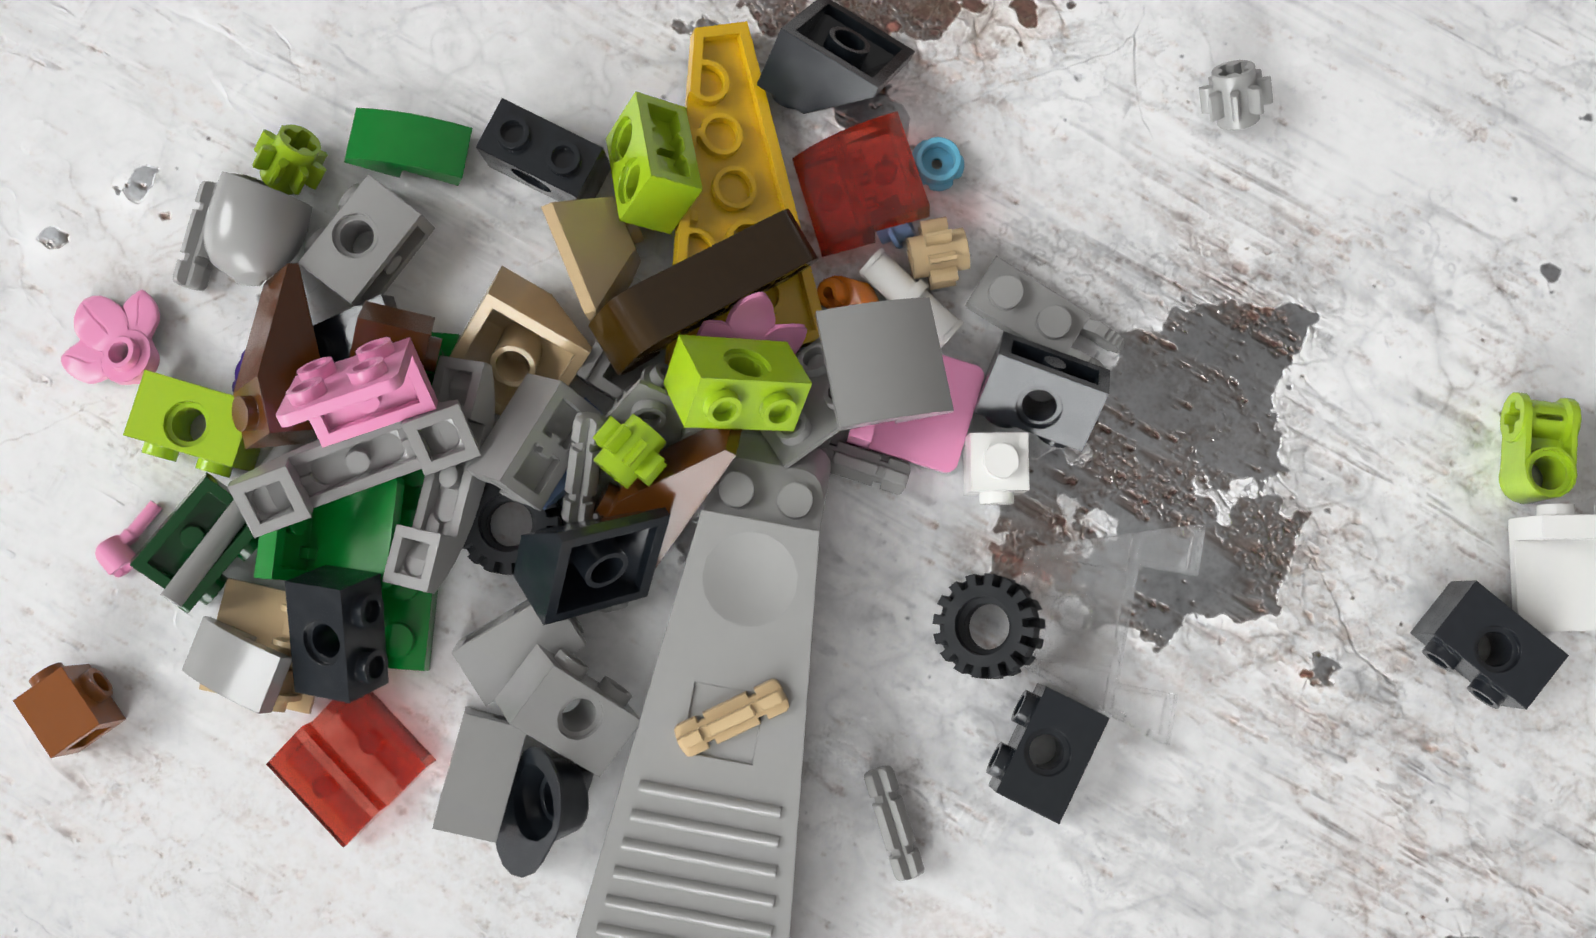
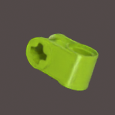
[1498,392,1582,504]

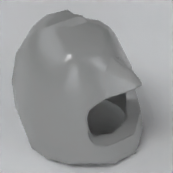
[203,172,313,286]

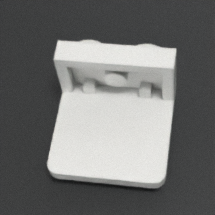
[1508,504,1596,632]

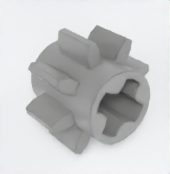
[1199,60,1273,130]

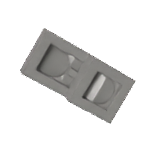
[182,616,292,714]

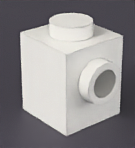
[963,432,1030,505]

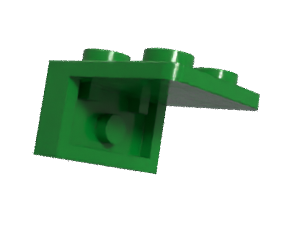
[254,476,405,589]

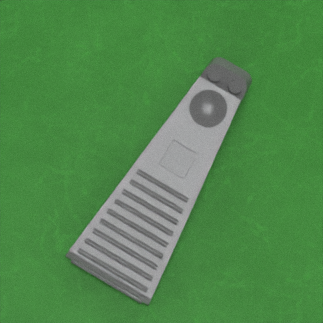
[576,433,831,938]

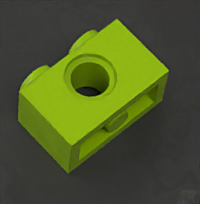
[663,334,812,431]
[123,370,261,478]

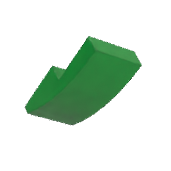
[344,108,473,186]

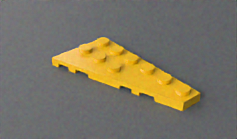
[665,21,822,365]

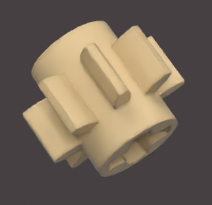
[906,216,970,290]

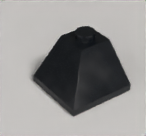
[757,0,915,114]
[513,507,670,625]

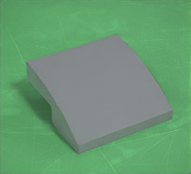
[815,297,954,431]

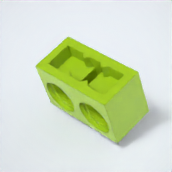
[606,91,703,234]

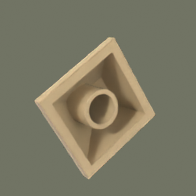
[541,196,645,322]
[449,266,592,416]

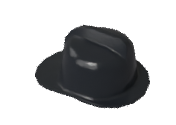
[496,746,594,878]

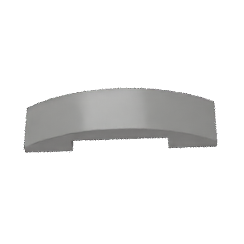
[382,355,495,594]
[228,400,481,538]

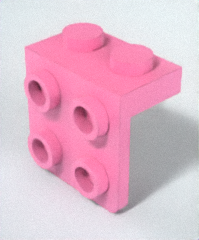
[276,337,438,448]
[846,355,984,473]

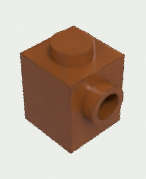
[13,662,126,758]

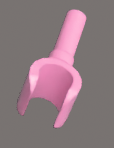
[95,501,162,577]

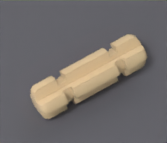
[674,679,790,757]

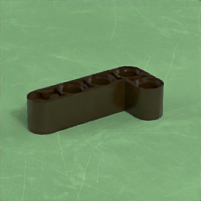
[588,209,819,376]

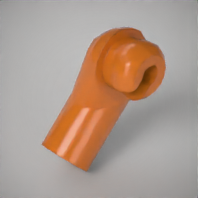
[817,276,879,309]

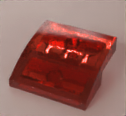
[792,111,930,257]
[266,691,436,848]

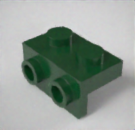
[130,472,259,614]

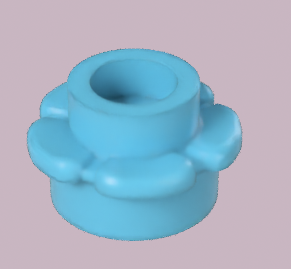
[910,137,965,191]

